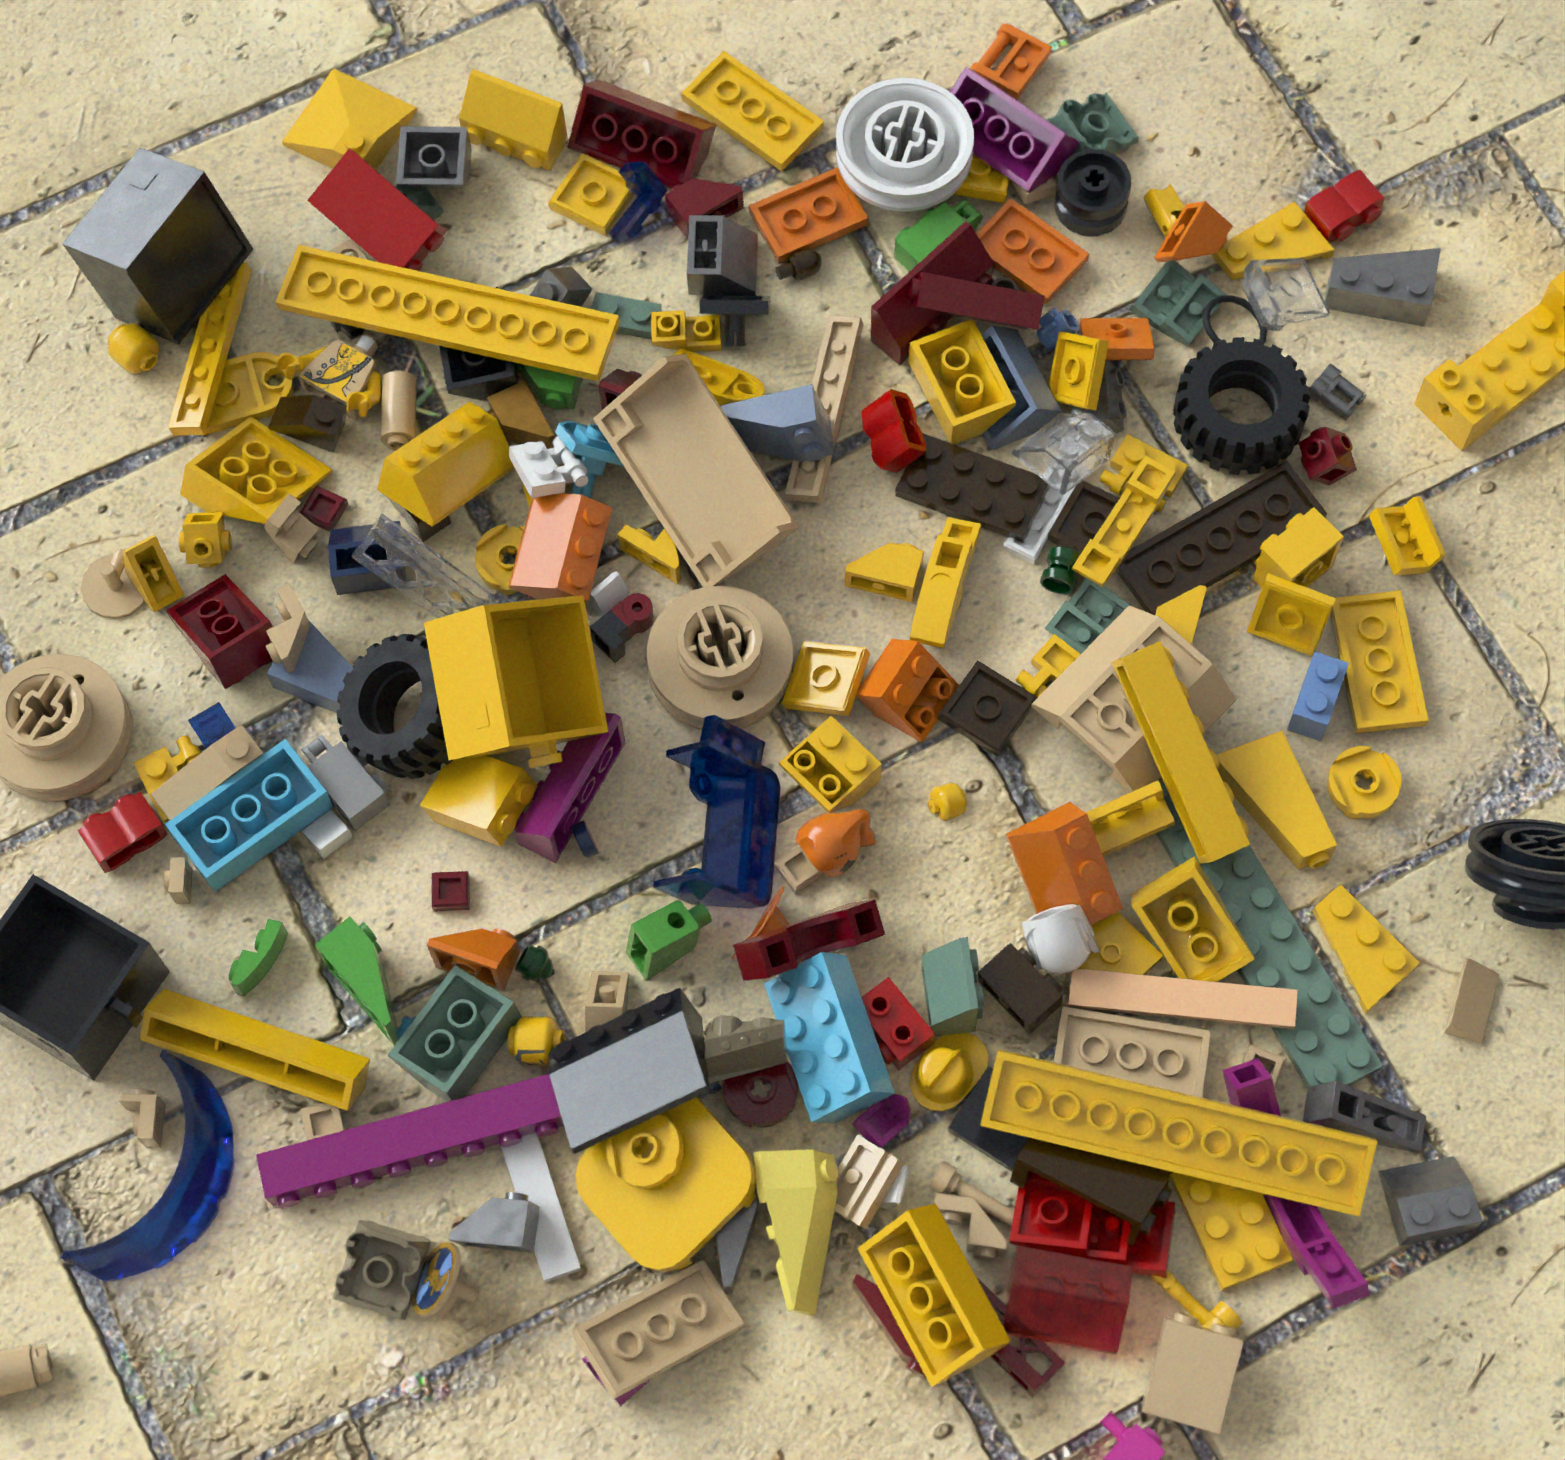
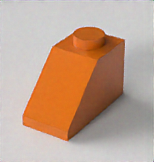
[1154,201,1233,262]

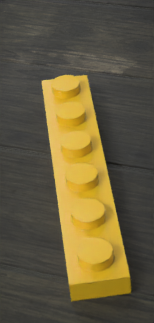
[168,262,251,436]

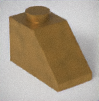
[487,380,555,449]

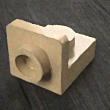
[119,1089,166,1148]

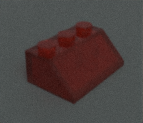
[1003,1246,1133,1354]

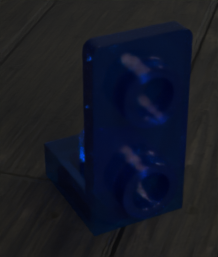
[609,161,668,239]

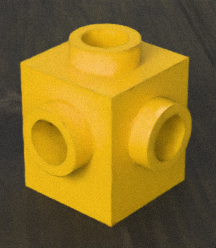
[179,512,232,568]

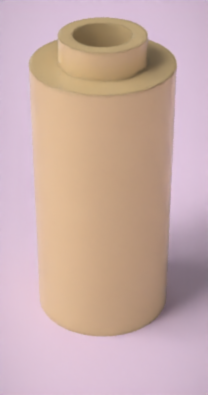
[380,371,416,451]

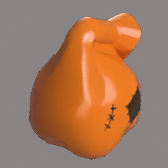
[795,809,876,877]

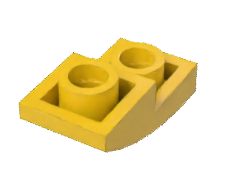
[651,310,722,351]

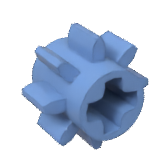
[1037,308,1079,350]

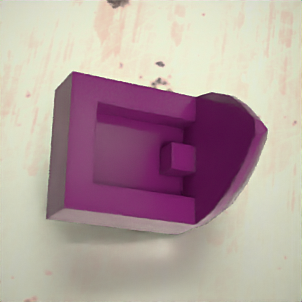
[852,1094,911,1149]

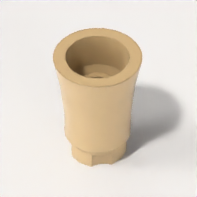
[0,1343,54,1397]

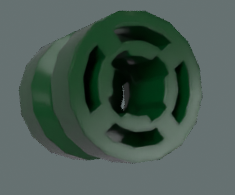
[1040,546,1080,594]

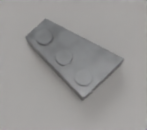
[1323,248,1441,326]

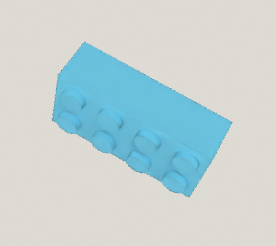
[165,739,334,892]
[764,952,895,1123]

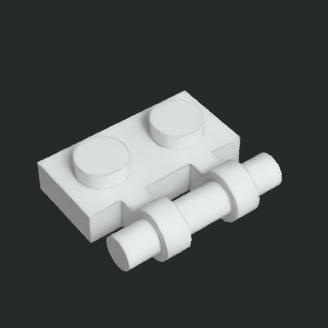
[509,436,588,498]

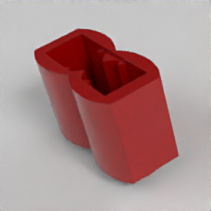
[1304,169,1385,243]
[862,389,926,473]
[78,792,168,873]

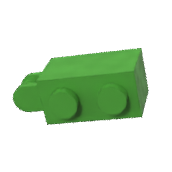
[894,200,983,272]

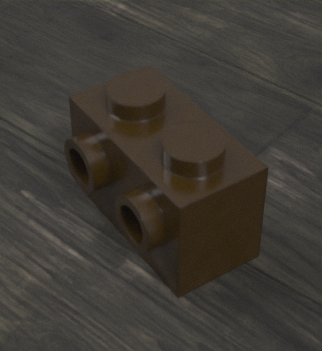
[978,943,1062,1035]

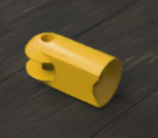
[1143,184,1184,237]

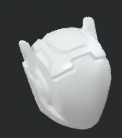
[1022,904,1099,974]

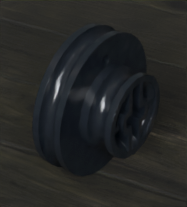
[1465,819,1565,930]

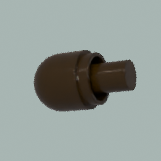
[775,249,822,280]

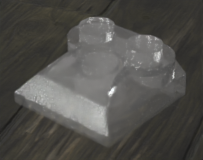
[1242,258,1330,331]

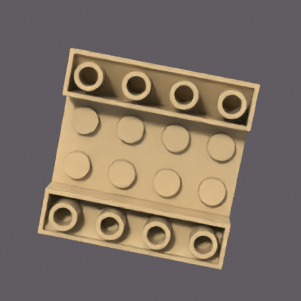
[1031,606,1236,793]

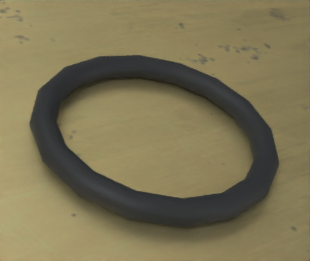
[1202,295,1267,345]

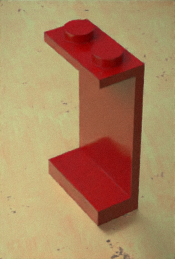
[307,148,448,271]

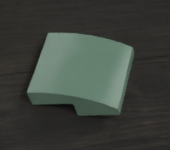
[1129,261,1227,345]
[1045,578,1133,654]

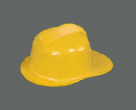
[910,1032,989,1111]

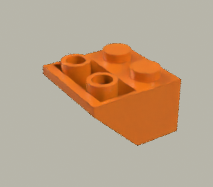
[856,639,959,742]

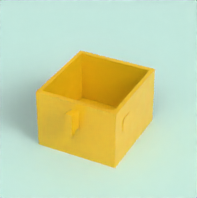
[424,595,608,768]

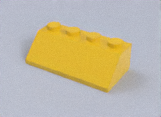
[377,401,515,527]
[858,1203,1011,1387]

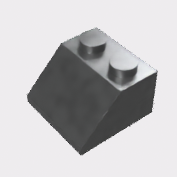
[396,126,472,188]
[1379,1156,1483,1246]

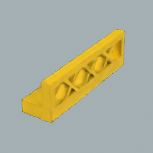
[1085,781,1175,856]

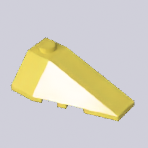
[754,1149,838,1315]

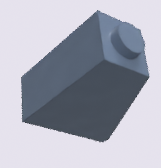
[267,619,353,713]

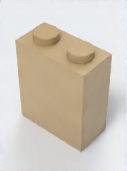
[1141,1312,1244,1434]

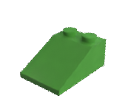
[315,916,399,1046]

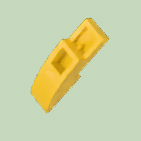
[910,517,981,648]

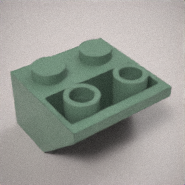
[921,937,984,1036]

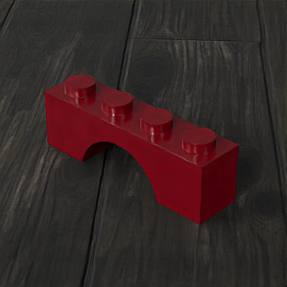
[733,899,885,981]

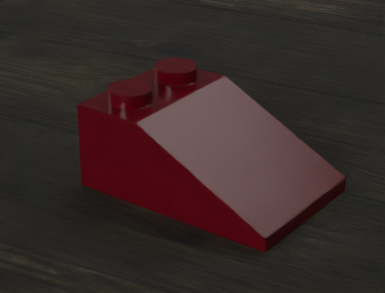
[166,574,273,689]

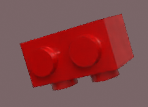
[861,977,935,1071]

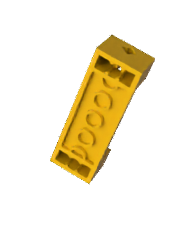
[1414,270,1565,451]

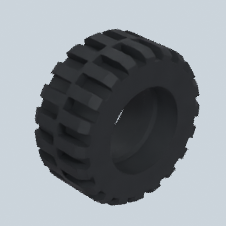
[1173,337,1311,475]
[336,634,453,779]

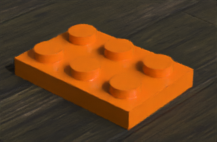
[749,167,868,264]
[976,198,1089,305]

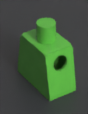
[626,900,712,981]

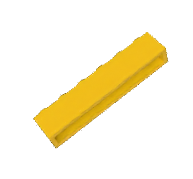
[1111,641,1250,864]
[140,989,371,1111]

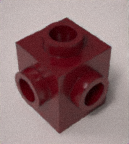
[1298,427,1357,486]

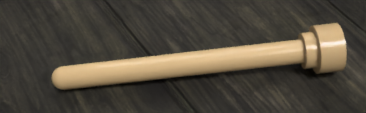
[929,1161,1097,1272]

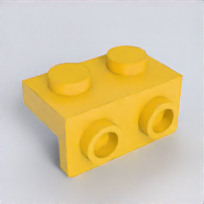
[1368,496,1446,576]

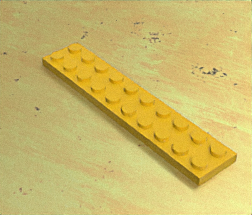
[275,245,620,381]
[980,1049,1378,1217]

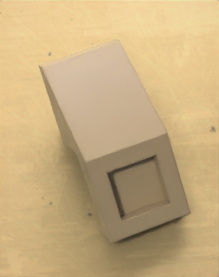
[264,494,319,563]
[265,583,311,673]
[934,1193,1007,1261]

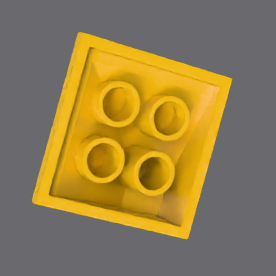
[282,68,417,170]
[180,417,332,524]

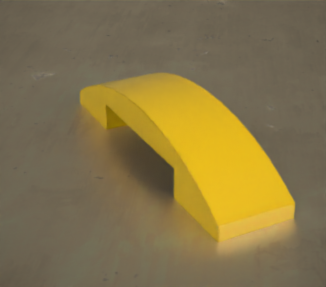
[1072,455,1176,587]

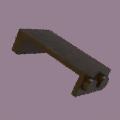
[1010,1138,1173,1246]

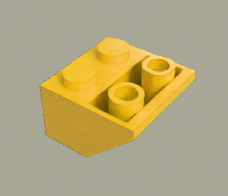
[779,716,882,813]

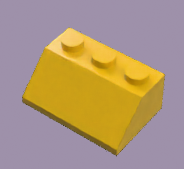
[459,69,568,171]
[909,319,1016,445]

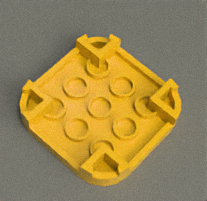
[575,1097,757,1272]

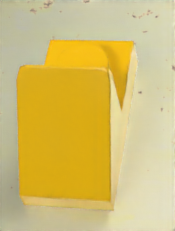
[617,524,681,584]

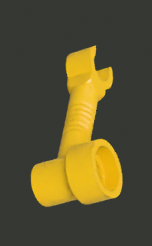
[1149,1269,1243,1329]

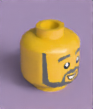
[508,1016,565,1065]

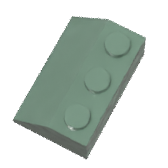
[388,965,522,1102]

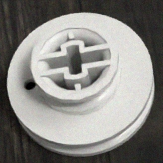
[836,78,974,212]

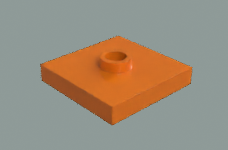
[1080,318,1154,360]

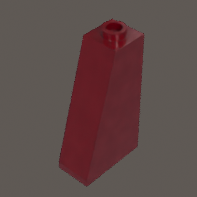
[909,272,1045,330]

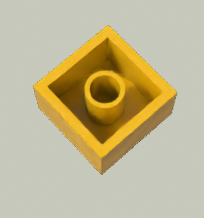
[1253,507,1344,588]

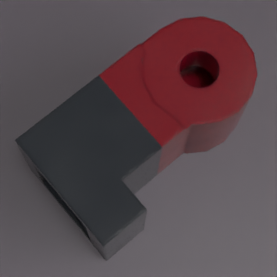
[590,593,654,663]

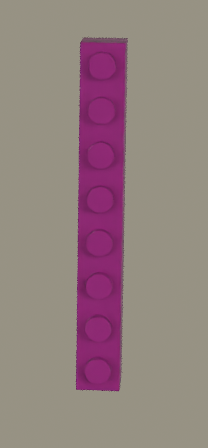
[256,1074,564,1208]

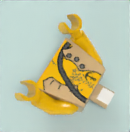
[275,335,382,421]

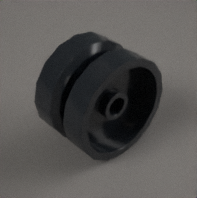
[1055,149,1131,237]

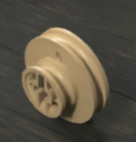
[647,586,793,732]
[0,654,132,801]

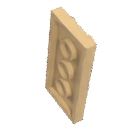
[1053,1006,1211,1097]
[572,1259,745,1399]

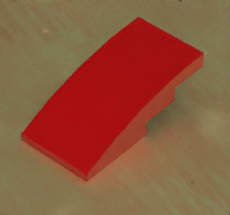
[1009,1173,1176,1278]

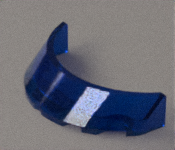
[60,1050,235,1282]

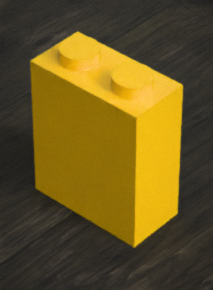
[419,755,537,847]

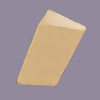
[1444,958,1499,1044]

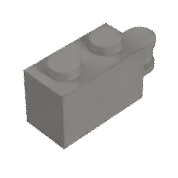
[301,734,390,831]

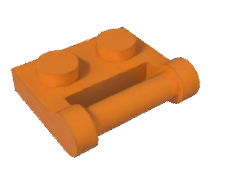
[970,23,1052,100]

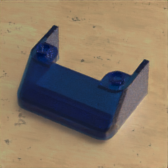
[653,739,780,909]

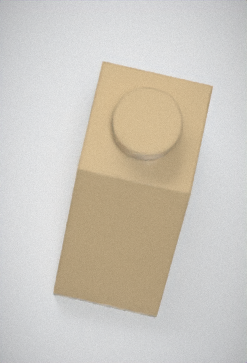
[585,971,629,1032]

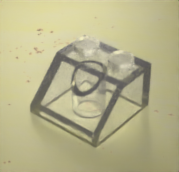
[1012,413,1116,496]

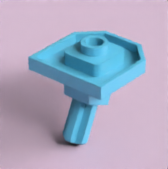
[555,420,624,498]

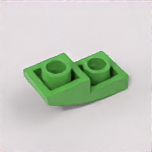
[229,919,288,996]

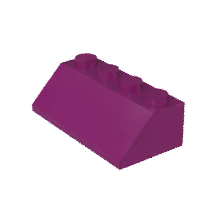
[950,67,1080,193]
[514,713,626,863]

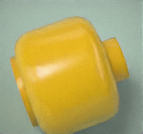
[928,782,967,821]

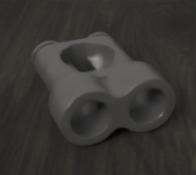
[1310,363,1367,420]

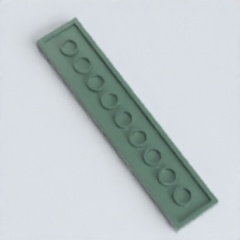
[1156,778,1383,1089]

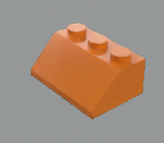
[508,493,612,603]
[1005,802,1123,925]

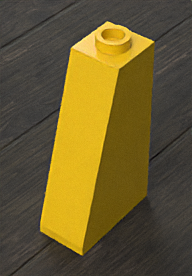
[1216,731,1337,870]

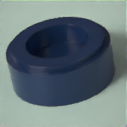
[571,820,599,858]

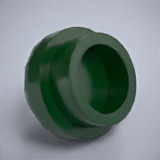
[515,944,555,981]

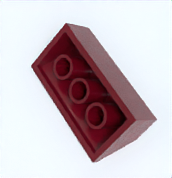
[567,79,717,188]
[870,221,994,365]

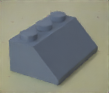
[982,325,1062,450]

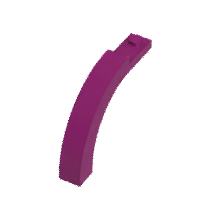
[1223,1058,1370,1309]

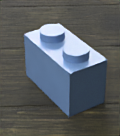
[1287,651,1349,741]

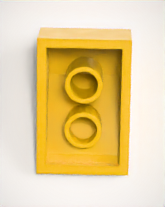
[1131,856,1255,982]

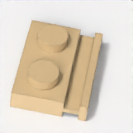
[834,1135,905,1229]

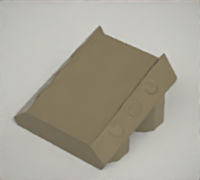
[705,1016,788,1084]
[333,1220,431,1320]

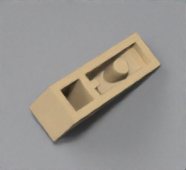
[151,724,263,820]

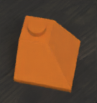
[427,928,520,991]

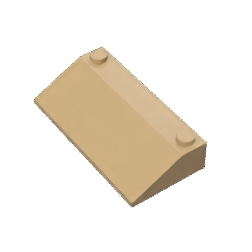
[593,354,800,587]

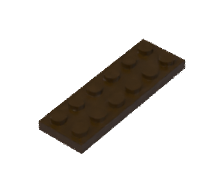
[1116,461,1327,615]

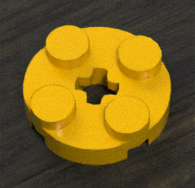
[475,524,524,596]
[1327,746,1402,819]
[606,1114,684,1188]

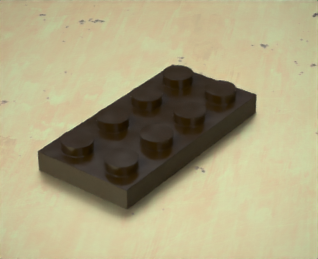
[895,433,1051,543]

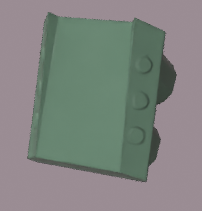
[1047,93,1139,154]

